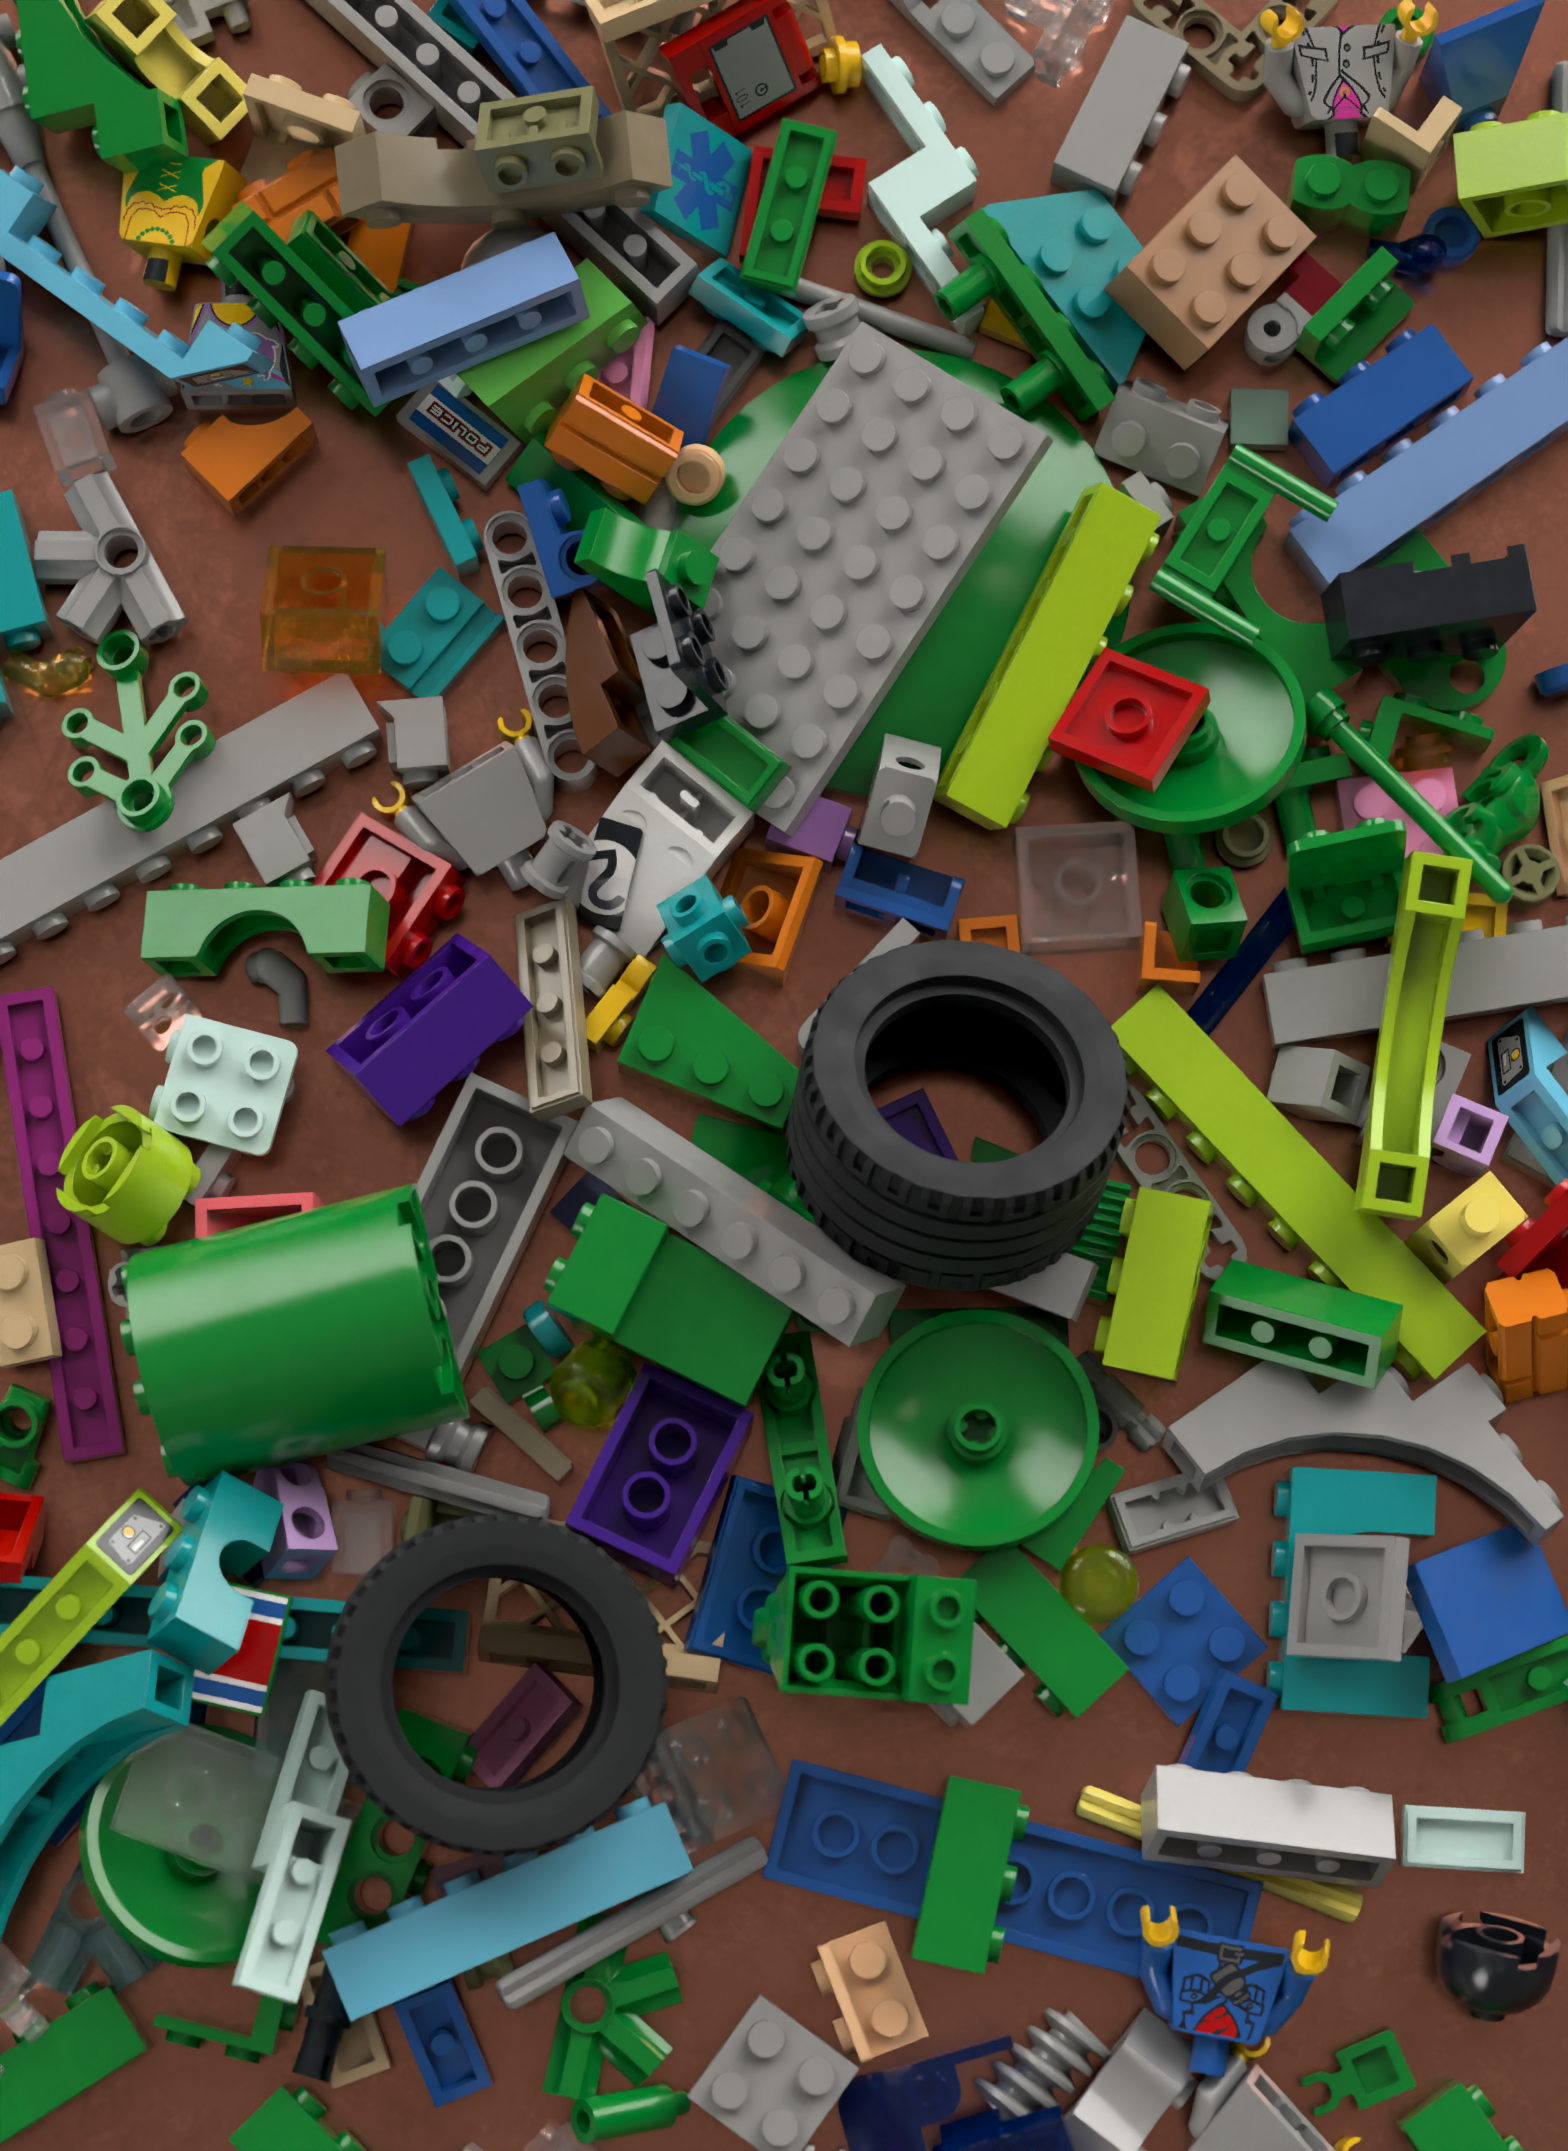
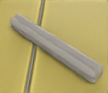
[326,1444,551,1521]

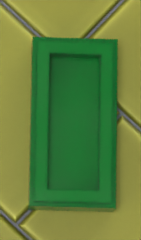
[666,715,792,814]

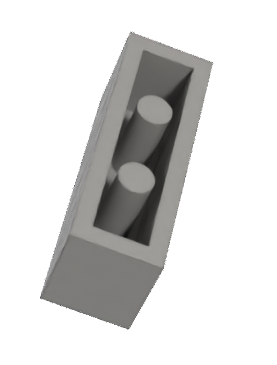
[1050,15,1192,208]

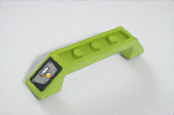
[0,1487,183,1727]

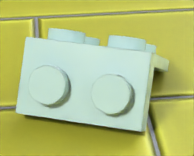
[149,1013,298,1156]

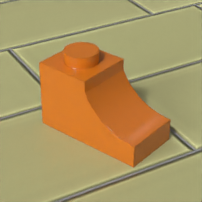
[180,407,318,518]

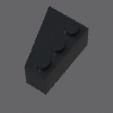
[1321,544,1537,666]

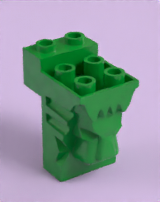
[543,1193,795,1410]
[752,1566,977,1705]

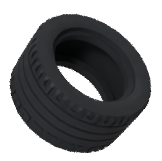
[785,940,1131,1291]
[324,1514,669,1856]

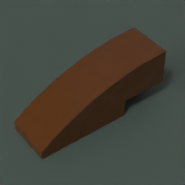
[565,588,653,778]

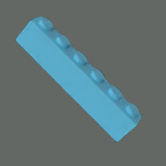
[322,1796,694,2021]

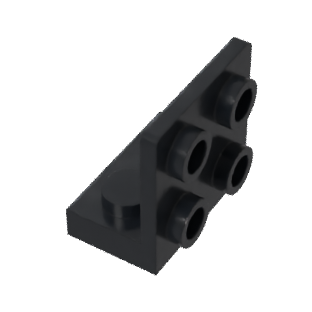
[630,568,729,742]

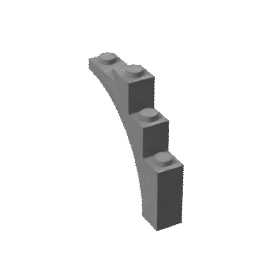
[1162,1360,1564,1547]

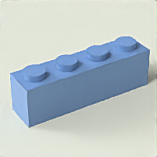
[337,232,590,408]

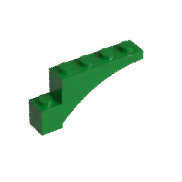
[13,0,189,174]

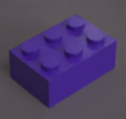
[325,933,534,1127]
[565,1363,754,1589]

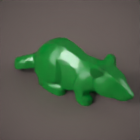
[1442,733,1549,871]

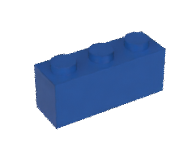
[1288,323,1474,490]

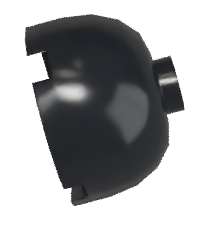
[1436,1912,1561,2022]

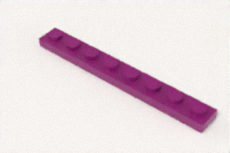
[0,986,126,1464]

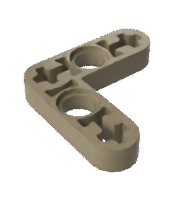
[1130,0,1340,102]

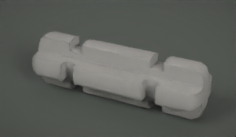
[1076,1350,1166,1452]

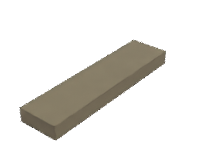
[514,896,593,1122]

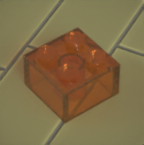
[260,545,388,676]

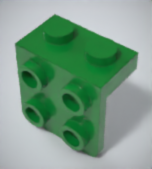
[1285,817,1407,954]

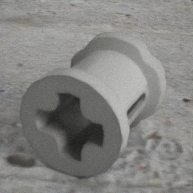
[520,820,597,900]
[580,925,637,1002]

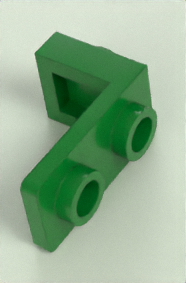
[1356,693,1495,776]
[153,1995,302,2064]

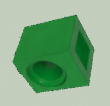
[1162,866,1248,962]

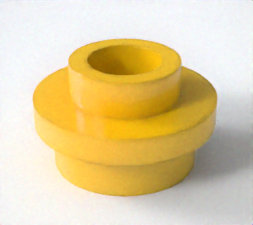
[819,36,861,94]

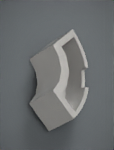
[1042,2008,1199,2151]

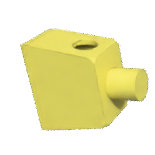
[1403,1171,1528,1285]

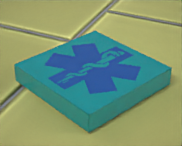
[639,103,753,258]

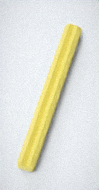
[1075,1786,1363,1923]

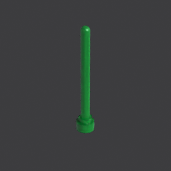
[1305,687,1514,904]

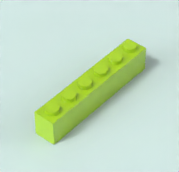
[933,482,1162,830]

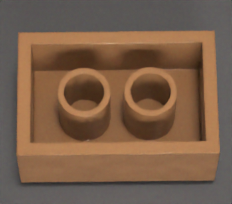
[1103,154,1317,371]

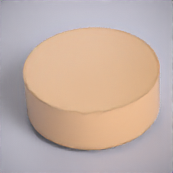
[665,444,726,506]

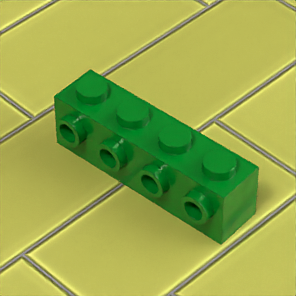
[200,201,392,417]

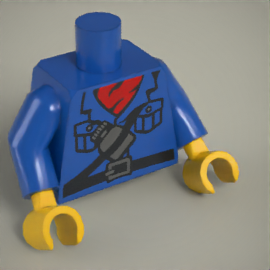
[1139,1905,1330,2077]

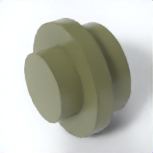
[1215,812,1274,867]

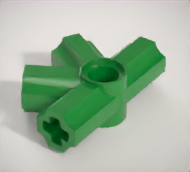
[541,1912,683,2099]

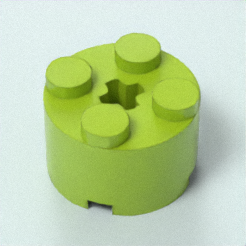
[56,1105,201,1246]

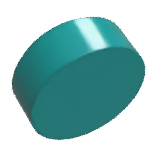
[523,1298,575,1359]

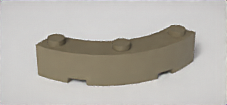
[334,110,673,230]

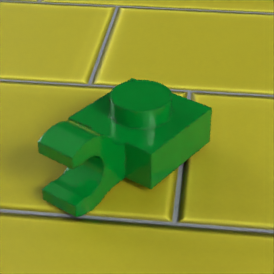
[476,1324,564,1433]

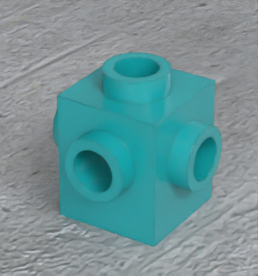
[656,874,752,982]

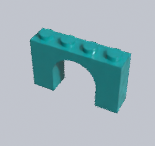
[1266,1467,1437,1720]

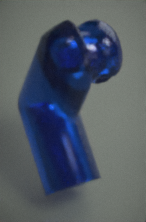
[1365,232,1447,275]

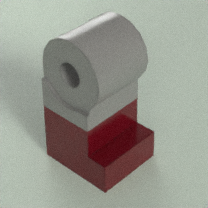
[1243,250,1343,366]

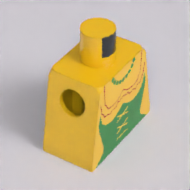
[119,156,248,291]

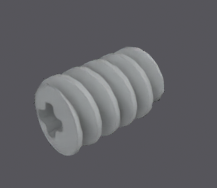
[974,2007,1111,2140]

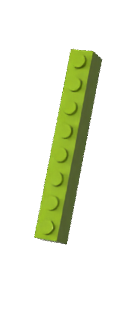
[1111,984,1486,1385]

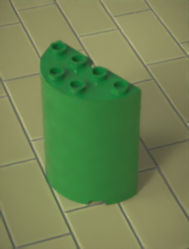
[120,1183,470,1487]

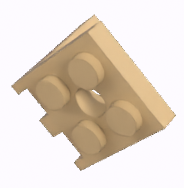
[240,73,366,239]

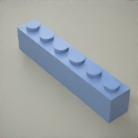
[1283,337,1568,597]

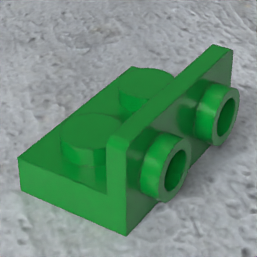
[1296,246,1414,384]

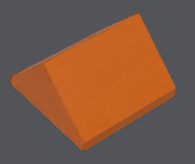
[720,848,823,987]

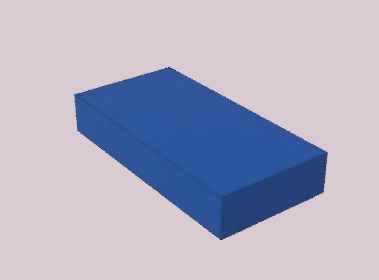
[651,345,731,449]

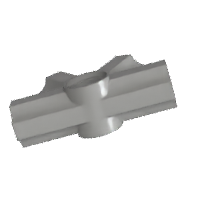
[34,471,188,646]

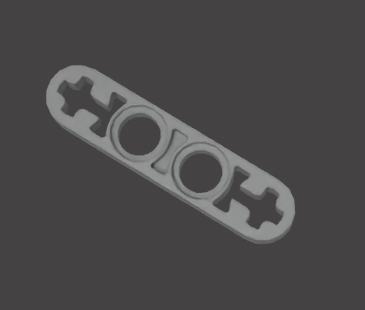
[1116,1085,1247,1283]

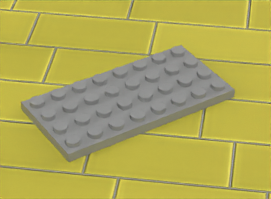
[635,321,1053,837]

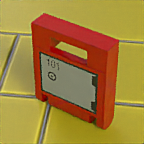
[658,0,822,137]

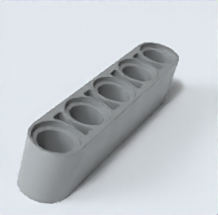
[483,510,599,794]

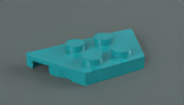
[983,189,1146,392]

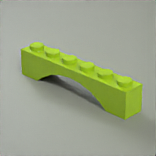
[1353,850,1473,1221]

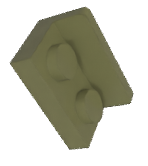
[474,85,604,194]

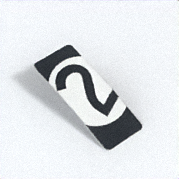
[577,817,643,932]

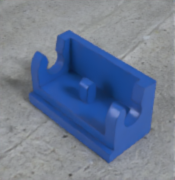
[834,843,965,940]

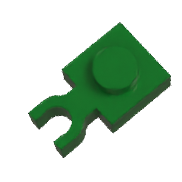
[1300,2028,1418,2117]

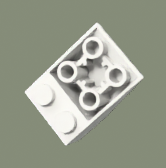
[563,740,754,958]

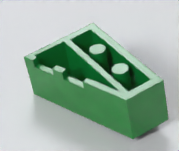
[617,953,799,1136]

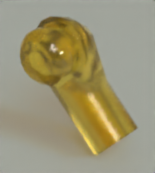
[2,647,93,698]

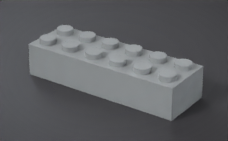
[394,1072,579,1452]

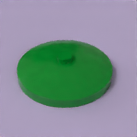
[1075,622,1307,834]
[857,1309,1099,1551]
[79,1724,284,1969]

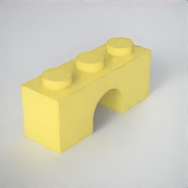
[84,0,248,145]

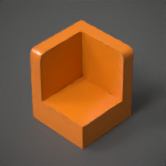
[1136,921,1201,995]

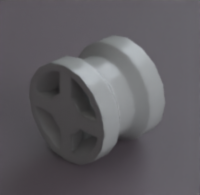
[802,293,860,361]
[425,1419,494,1473]

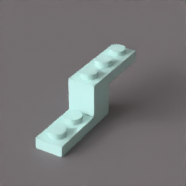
[861,43,986,337]
[232,1689,352,2004]

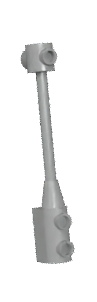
[0,12,179,433]

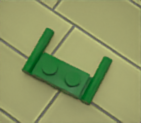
[1148,443,1339,649]

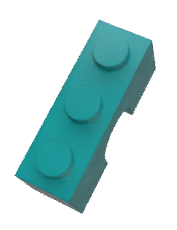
[146,1470,284,1676]

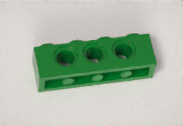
[316,1706,478,1946]

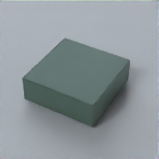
[1228,388,1289,451]

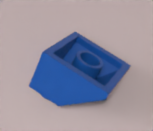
[1419,0,1545,136]

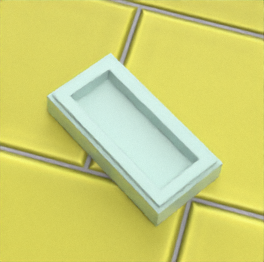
[1400,1805,1526,1873]

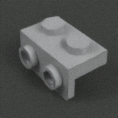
[1093,377,1230,497]

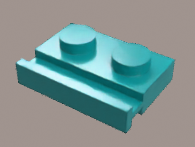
[365,567,505,698]

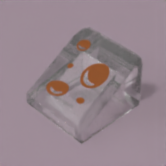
[124,973,201,1051]

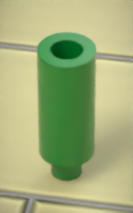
[571,2084,690,2144]

